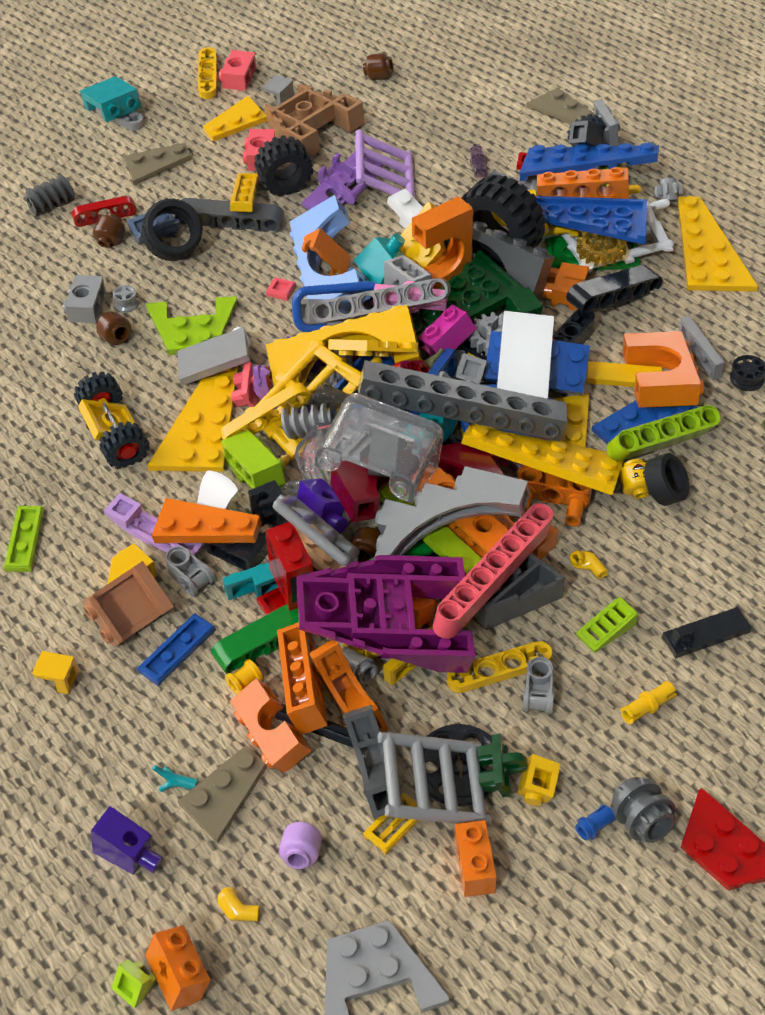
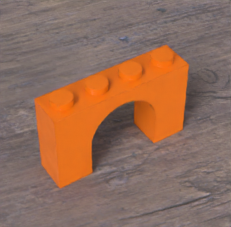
[412,196,474,289]
[622,331,704,408]

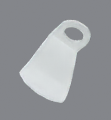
[197,470,238,509]

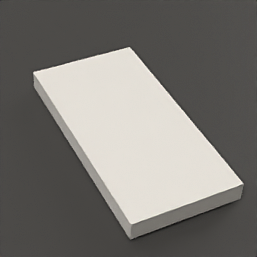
[497,311,554,399]

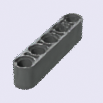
[174,198,284,233]

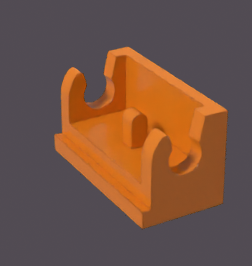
[301,228,351,276]

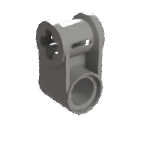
[166,546,215,597]
[523,657,554,714]

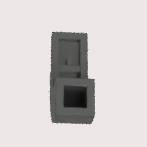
[343,705,402,818]

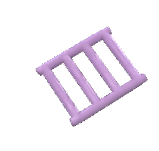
[355,130,415,198]

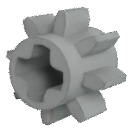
[655,177,683,202]

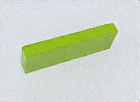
[4,506,44,572]

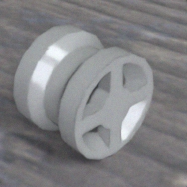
[113,285,138,313]

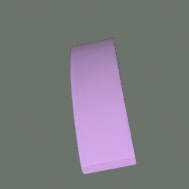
[104,493,206,556]

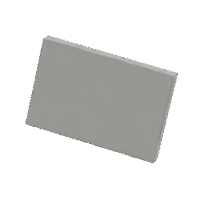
[177,327,250,386]

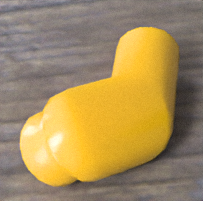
[569,550,609,579]
[217,887,260,922]

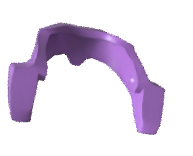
[253,365,279,410]

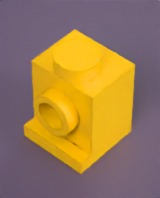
[517,754,561,806]

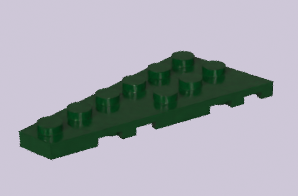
[413,250,523,350]

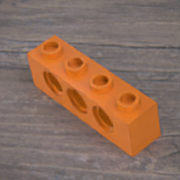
[537,167,629,199]
[414,467,509,558]
[277,623,328,735]

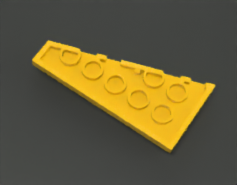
[147,366,239,472]

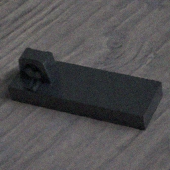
[662,607,752,659]

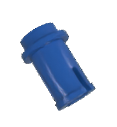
[575,804,616,840]

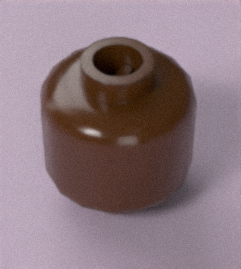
[363,53,394,80]
[93,213,125,248]
[96,311,131,346]
[350,527,381,563]

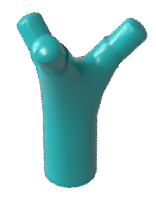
[152,765,198,792]

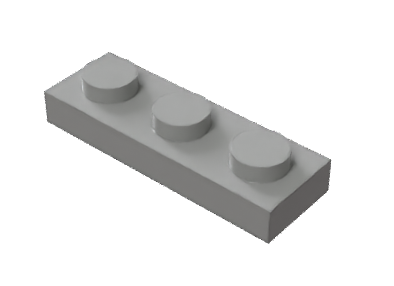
[679,316,725,381]

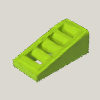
[576,597,638,653]

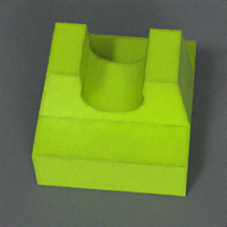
[111,959,157,1008]

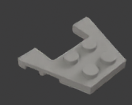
[324,920,450,1015]

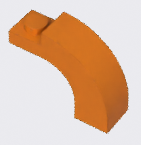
[309,640,389,732]

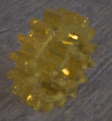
[576,231,627,267]

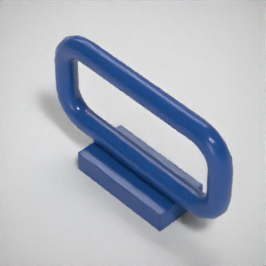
[292,281,383,332]

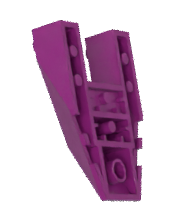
[296,555,475,673]

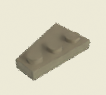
[526,88,594,125]
[124,143,191,186]
[178,745,267,843]

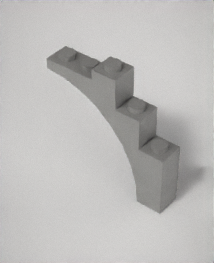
[370,466,531,560]

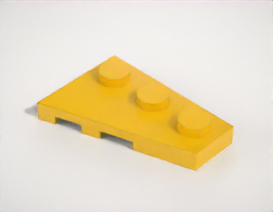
[203,96,267,142]

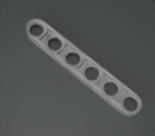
[311,278,451,322]

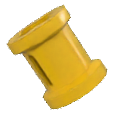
[225,659,263,694]

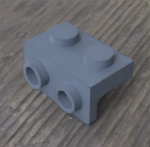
[127,213,180,245]

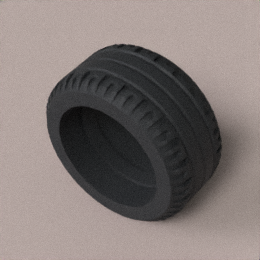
[141,198,203,261]

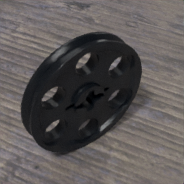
[423,724,494,807]

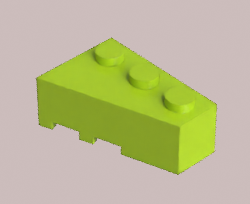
[221,430,288,496]

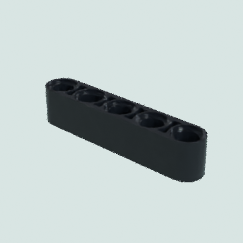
[566,265,663,314]

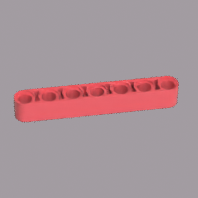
[433,503,554,639]

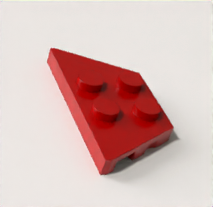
[680,788,765,891]

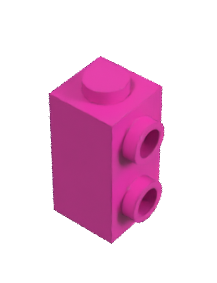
[418,305,477,357]

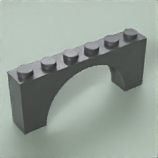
[435,205,554,302]

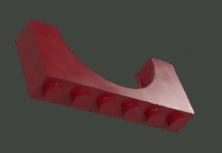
[330,442,505,523]

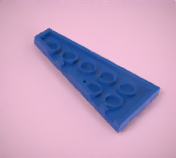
[519,143,659,181]
[536,196,648,245]

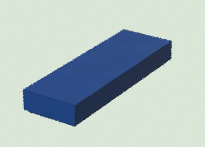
[137,613,216,686]

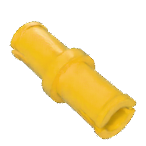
[620,681,677,724]

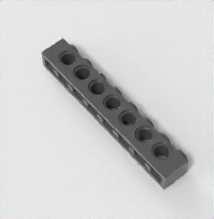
[357,360,568,441]

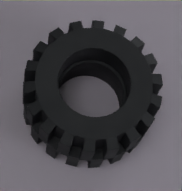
[254,135,314,196]

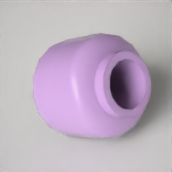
[279,822,322,869]

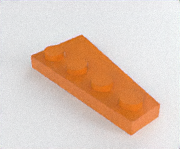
[152,498,262,543]

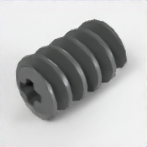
[25,175,75,216]

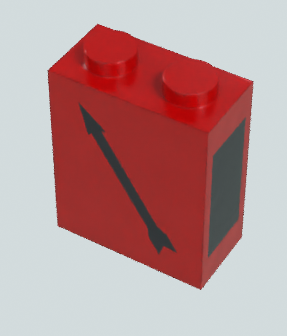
[266,522,313,611]

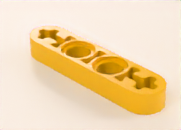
[198,47,217,99]
[220,383,310,440]
[447,641,552,693]

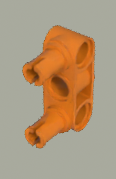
[517,465,592,527]

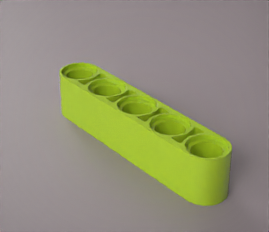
[606,405,721,461]

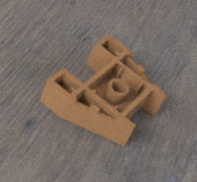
[265,84,365,158]

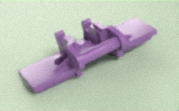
[301,146,383,210]

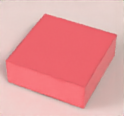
[266,277,296,301]

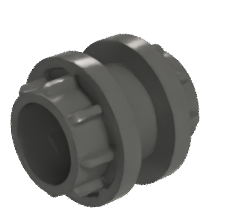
[612,777,676,843]

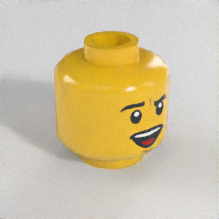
[619,459,649,499]

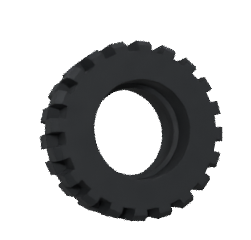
[461,175,545,267]

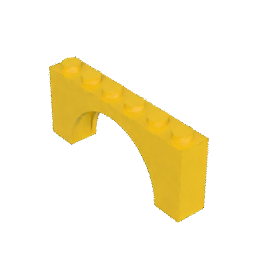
[266,305,422,386]

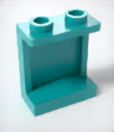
[80,76,142,122]

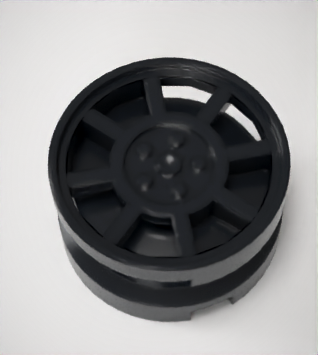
[730,355,765,391]

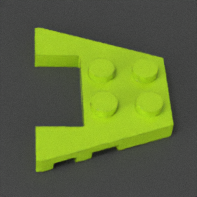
[146,296,237,355]

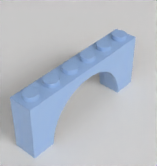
[290,195,371,313]

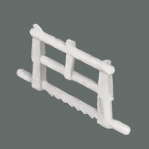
[542,199,674,273]

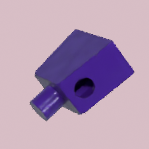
[295,478,348,533]
[91,806,163,875]

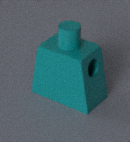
[354,233,405,284]

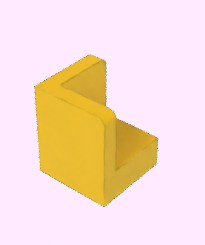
[32,651,78,694]

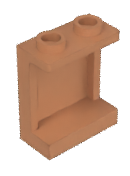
[82,561,174,647]

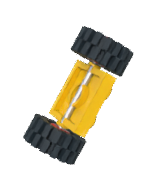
[74,371,150,469]

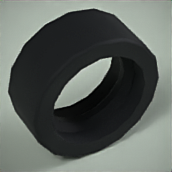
[644,453,690,506]

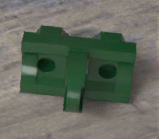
[478,734,528,797]

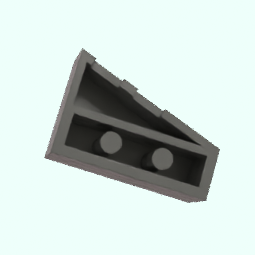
[472,553,565,630]

